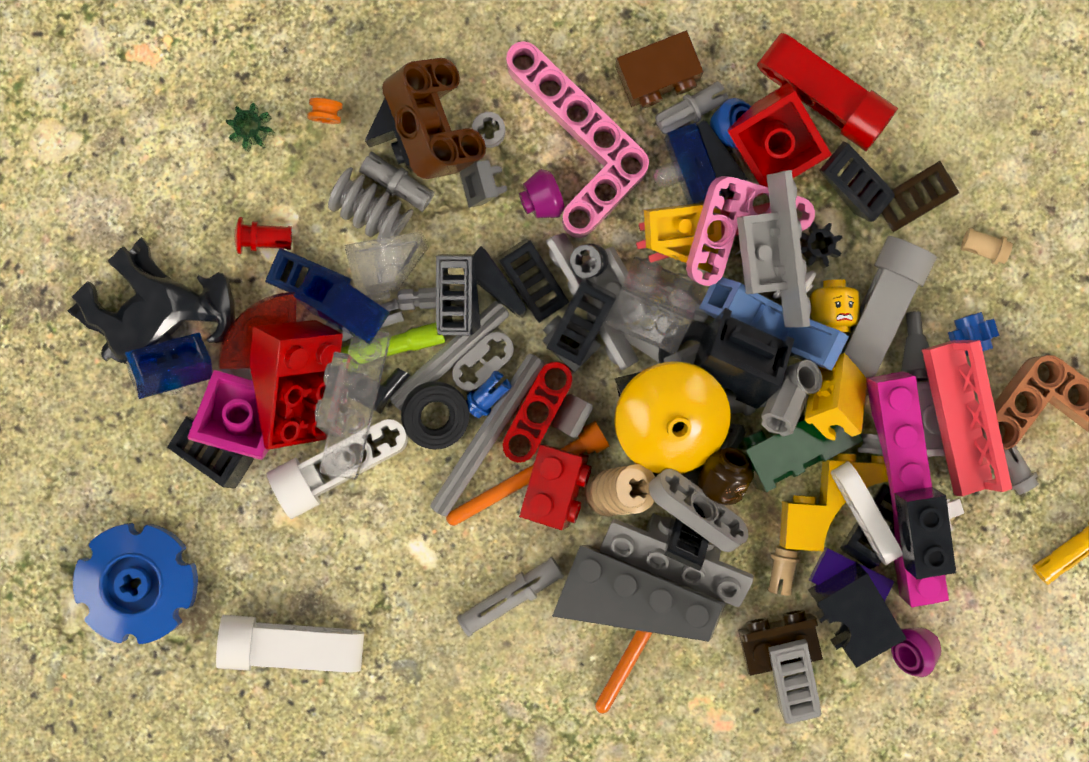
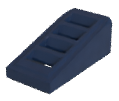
[265,248,353,313]

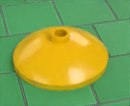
[614,361,731,474]

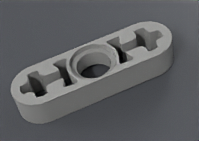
[649,469,748,552]

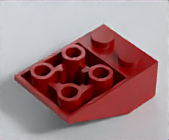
[249,320,343,450]

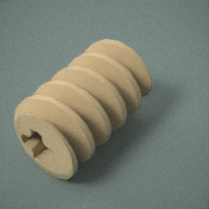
[585,464,655,517]

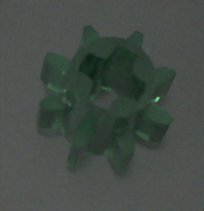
[226,103,275,152]

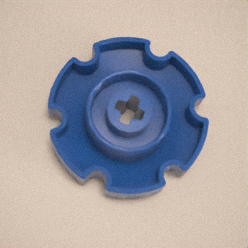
[73,523,198,644]

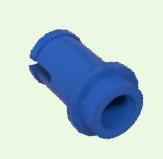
[466,371,512,418]

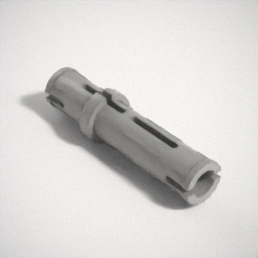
[457,557,564,637]

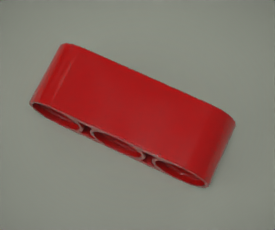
[503,362,572,463]

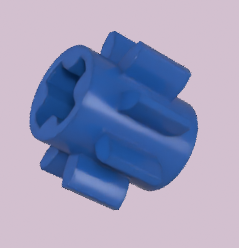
[948,312,1000,356]

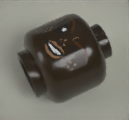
[698,447,754,505]

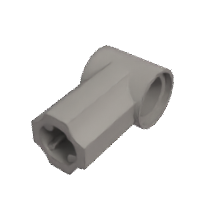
[761,360,823,436]

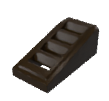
[881,161,960,233]

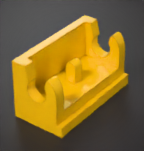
[805,353,867,440]

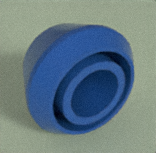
[710,98,751,149]

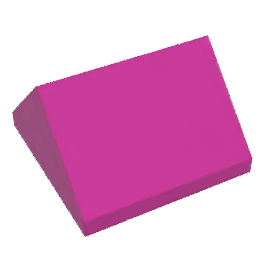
[188,370,269,460]

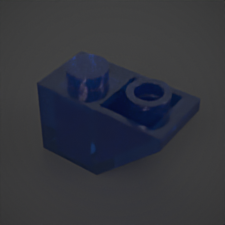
[293,265,390,345]

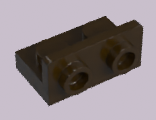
[738,610,823,676]

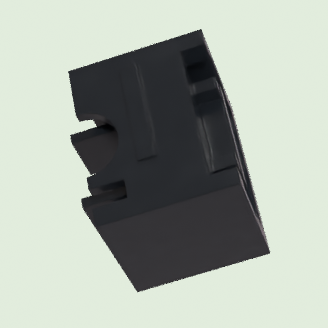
[694,308,794,409]
[808,561,907,668]

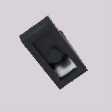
[365,98,413,172]

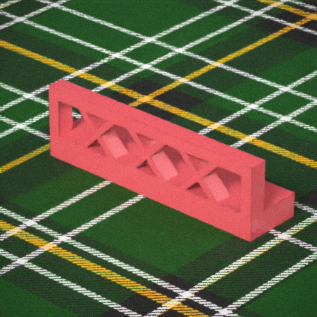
[922,340,1012,497]

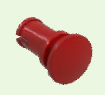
[234,217,292,254]

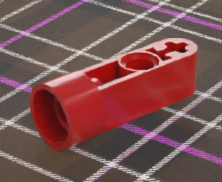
[757,33,898,152]

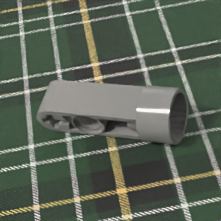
[840,236,937,378]

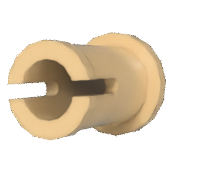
[960,228,1013,265]
[767,546,801,596]

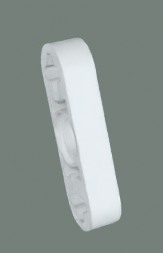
[831,461,903,565]

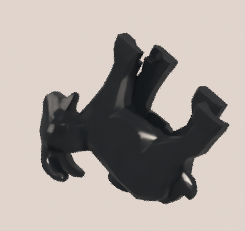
[67,237,235,364]

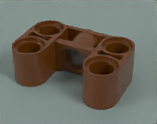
[382,58,486,179]

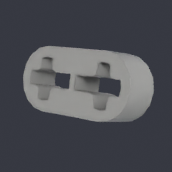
[452,332,514,391]

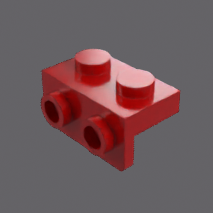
[519,444,592,530]

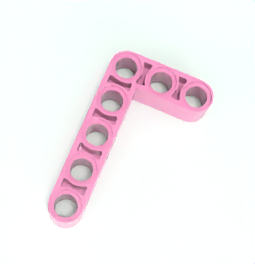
[506,41,649,238]

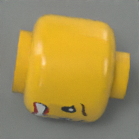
[810,279,860,333]

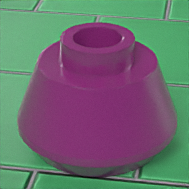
[519,169,565,218]
[891,627,941,677]

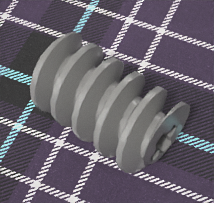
[328,167,413,246]

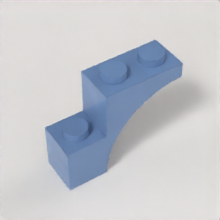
[699,277,849,371]

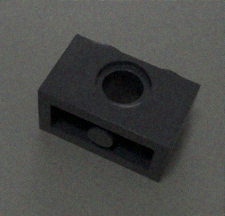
[894,487,956,579]

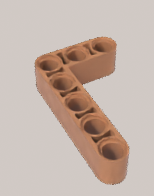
[982,355,1089,450]

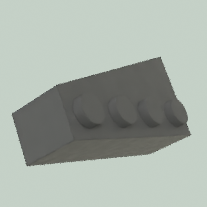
[552,545,726,642]

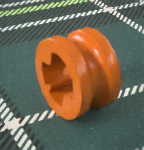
[307,98,343,124]

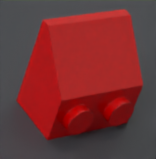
[727,82,832,195]

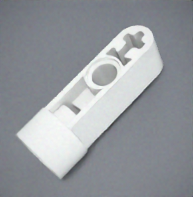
[266,419,408,519]
[216,615,364,672]

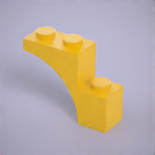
[779,453,888,552]

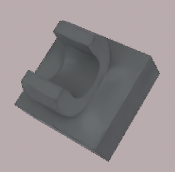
[459,160,507,208]

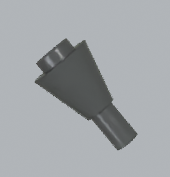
[901,311,929,382]

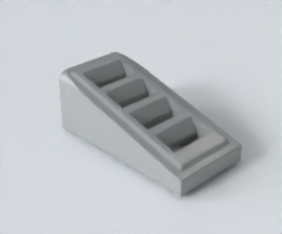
[768,639,821,724]

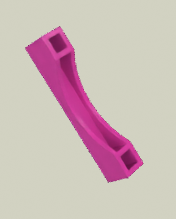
[866,371,949,608]

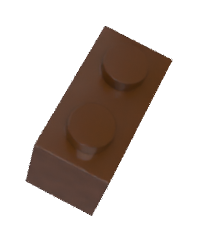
[615,30,703,108]

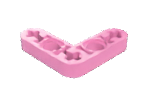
[686,176,815,286]

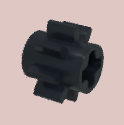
[800,222,843,268]

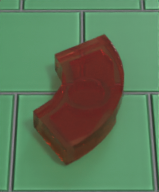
[218,292,297,369]

